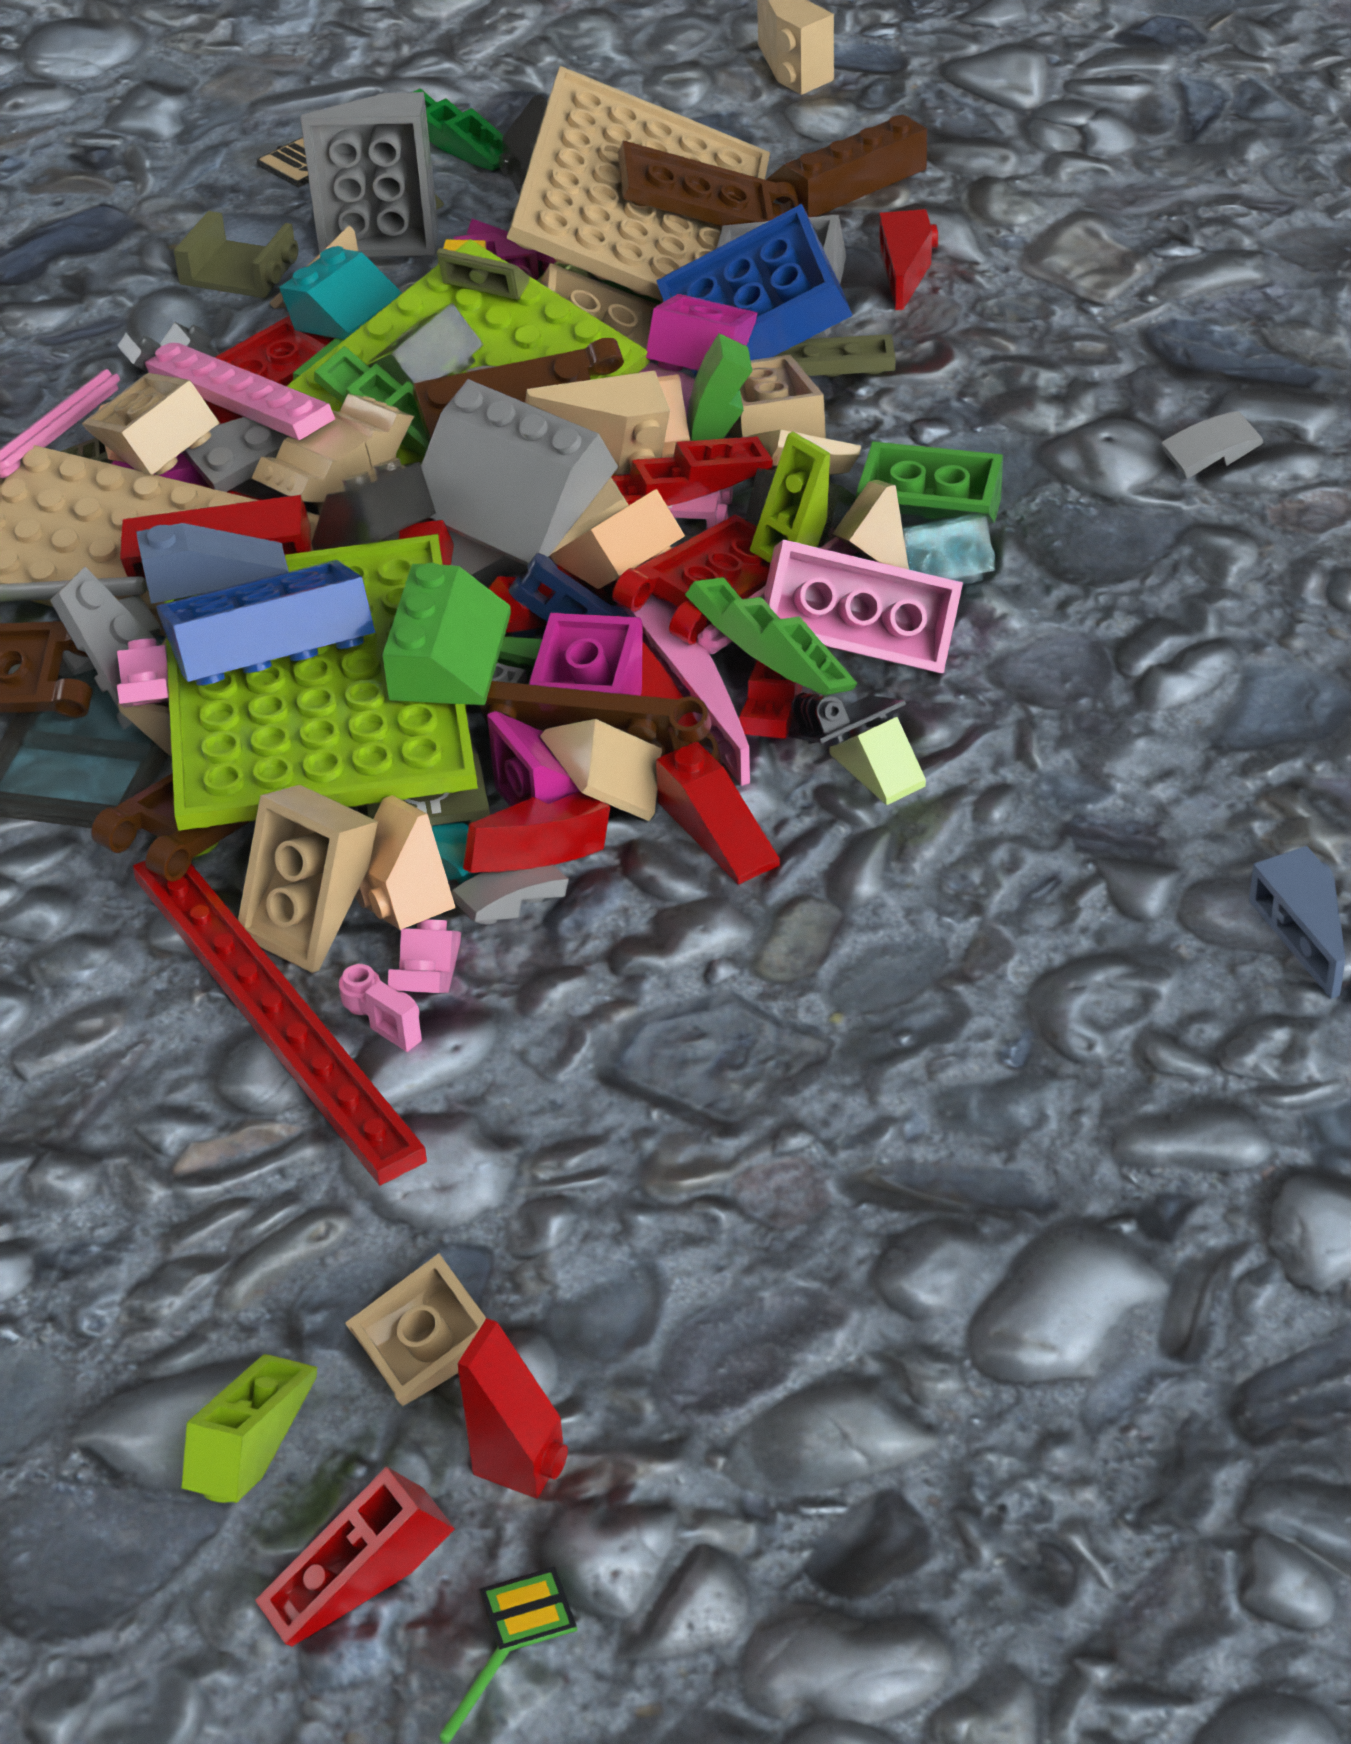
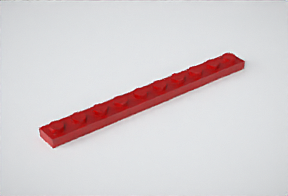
[132,860,427,1186]

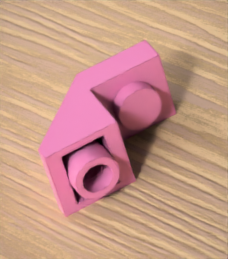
[117,638,169,708]
[388,919,461,993]

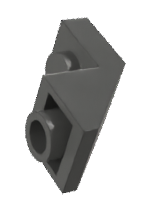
[118,322,220,372]

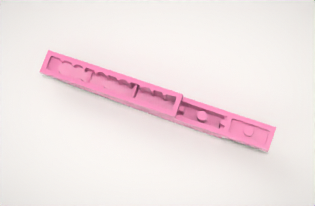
[606,560,750,786]

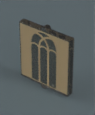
[257,137,309,188]

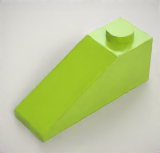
[749,432,830,563]
[181,1354,318,1503]

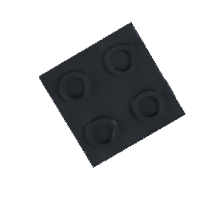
[788,692,906,747]

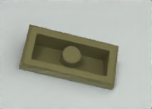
[437,248,529,300]

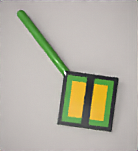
[439,1566,578,1744]

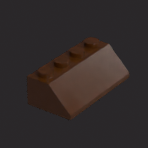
[766,114,927,217]

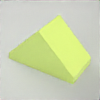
[830,717,926,805]

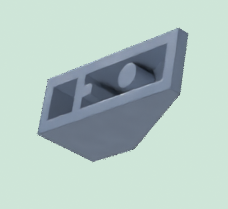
[136,523,289,604]
[1249,846,1346,999]

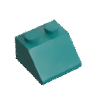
[279,246,402,340]

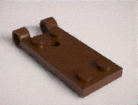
[618,140,798,226]
[413,338,624,443]
[0,621,93,718]
[479,681,721,763]
[91,773,251,881]

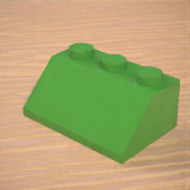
[856,441,1003,523]
[382,563,511,705]

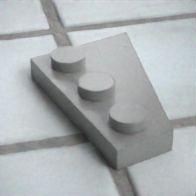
[181,417,289,492]
[50,567,161,730]

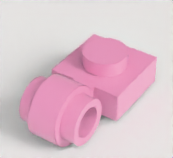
[339,964,422,1052]

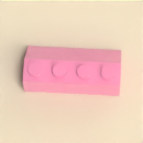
[764,540,963,674]

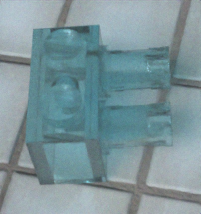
[902,513,995,584]

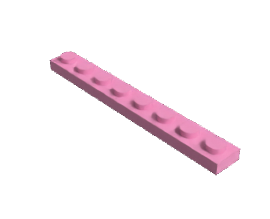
[144,343,335,440]

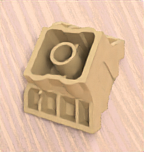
[252,394,414,527]

